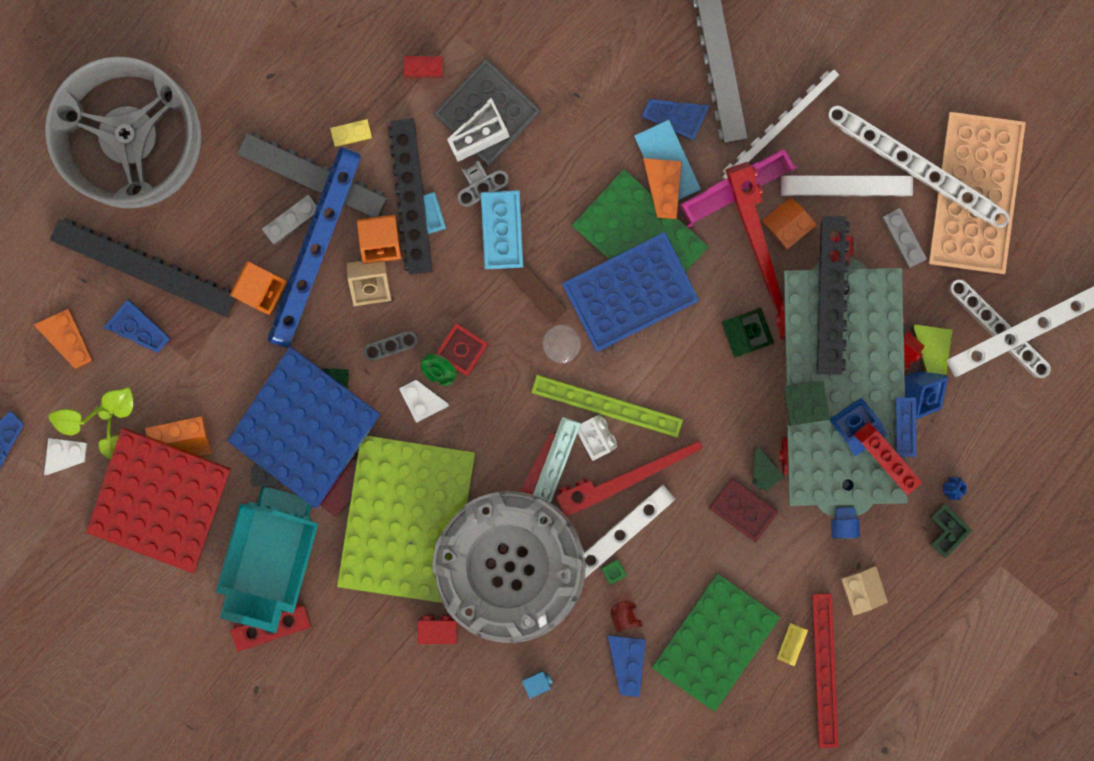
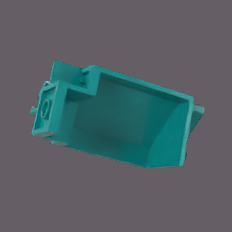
[215,486,318,633]

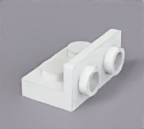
[577,414,618,461]

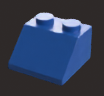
[905,371,949,419]
[830,398,888,456]

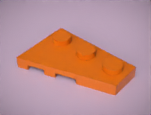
[643,158,682,219]
[34,309,93,369]

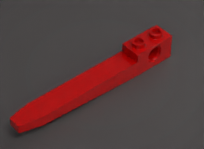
[725,162,783,311]
[556,441,703,516]

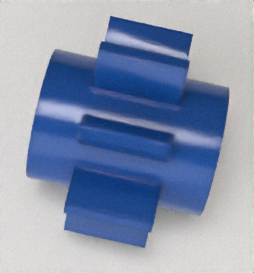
[943,477,967,500]

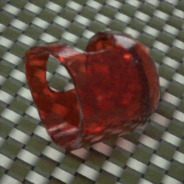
[610,600,643,632]

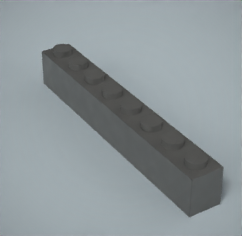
[237,132,387,217]

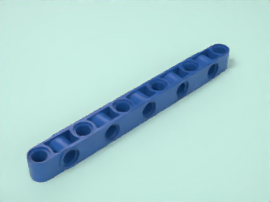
[268,147,361,348]

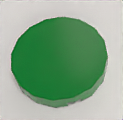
[420,354,457,386]

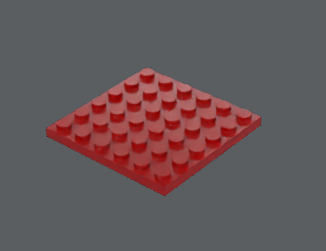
[86,427,231,574]

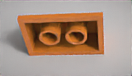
[145,416,212,456]

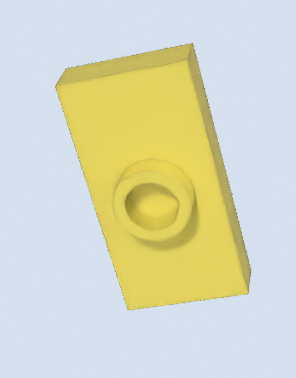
[777,623,808,666]

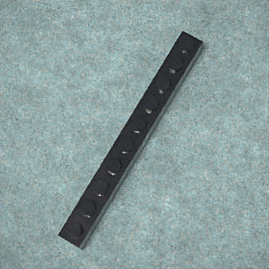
[50,218,236,318]

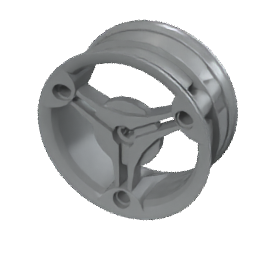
[45,57,201,208]

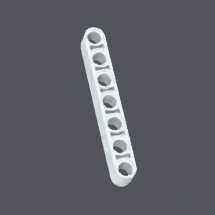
[781,176,913,196]
[948,280,1051,378]

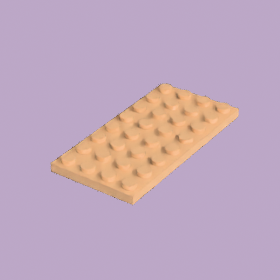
[928,112,1026,274]

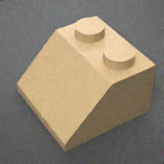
[347,261,391,306]
[839,566,888,616]

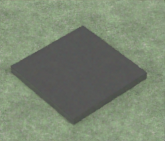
[433,59,542,167]

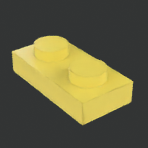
[330,119,372,147]

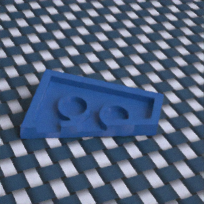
[642,99,710,141]
[103,299,171,353]
[0,410,24,468]

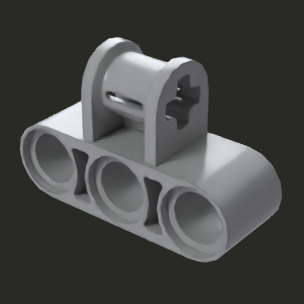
[458,160,509,208]

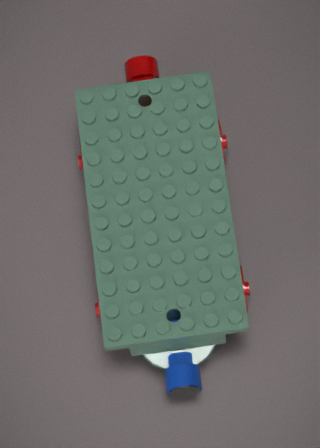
[776,235,907,539]

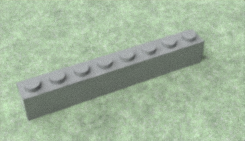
[692,0,747,144]

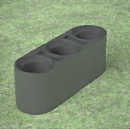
[364,331,418,361]

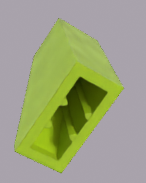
[911,324,953,375]

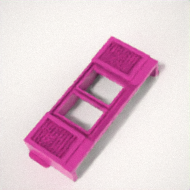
[679,149,798,228]

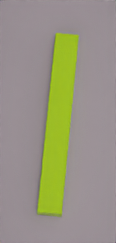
[531,375,683,438]

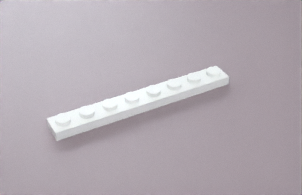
[722,70,839,180]

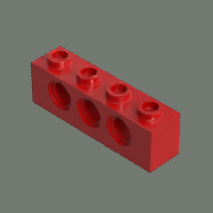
[854,422,922,496]
[230,603,312,652]

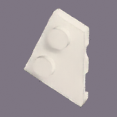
[399,380,449,423]
[44,438,88,475]

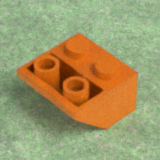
[357,215,401,264]
[230,261,287,315]

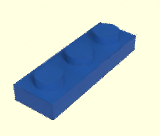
[895,398,916,457]

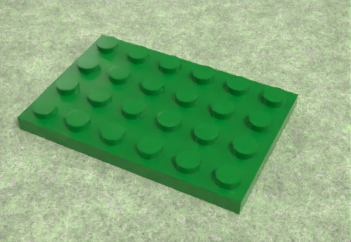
[572,170,708,272]
[652,573,780,712]

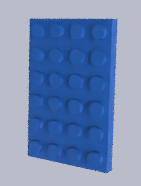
[562,232,700,352]

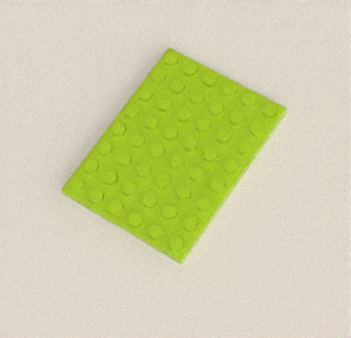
[337,436,475,603]

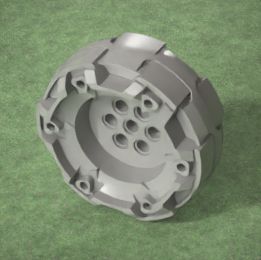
[433,491,586,643]

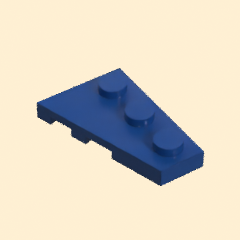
[608,635,646,697]

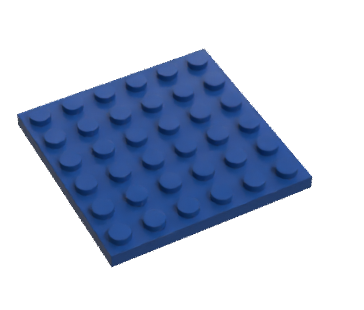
[227,347,381,508]

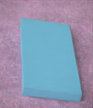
[634,120,701,200]
[481,190,523,269]

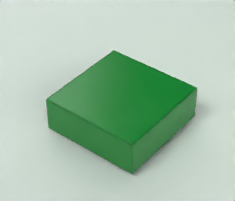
[601,559,627,585]

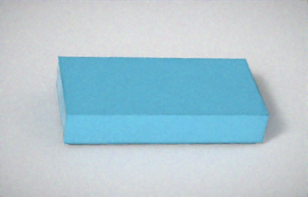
[424,192,446,234]

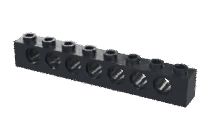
[388,119,433,275]
[816,216,850,375]

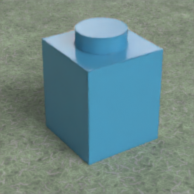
[522,670,553,698]

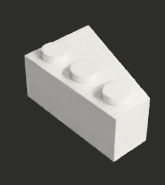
[447,98,510,162]

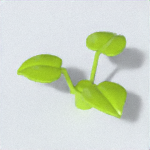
[48,387,134,460]

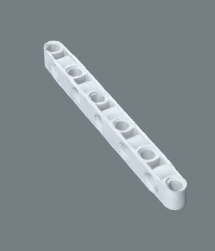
[829,106,1009,228]
[946,286,1094,378]
[524,484,676,626]

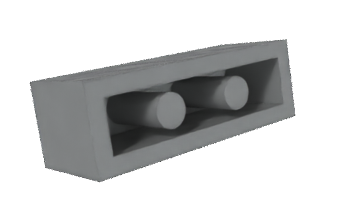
[262,195,317,246]
[880,208,927,269]

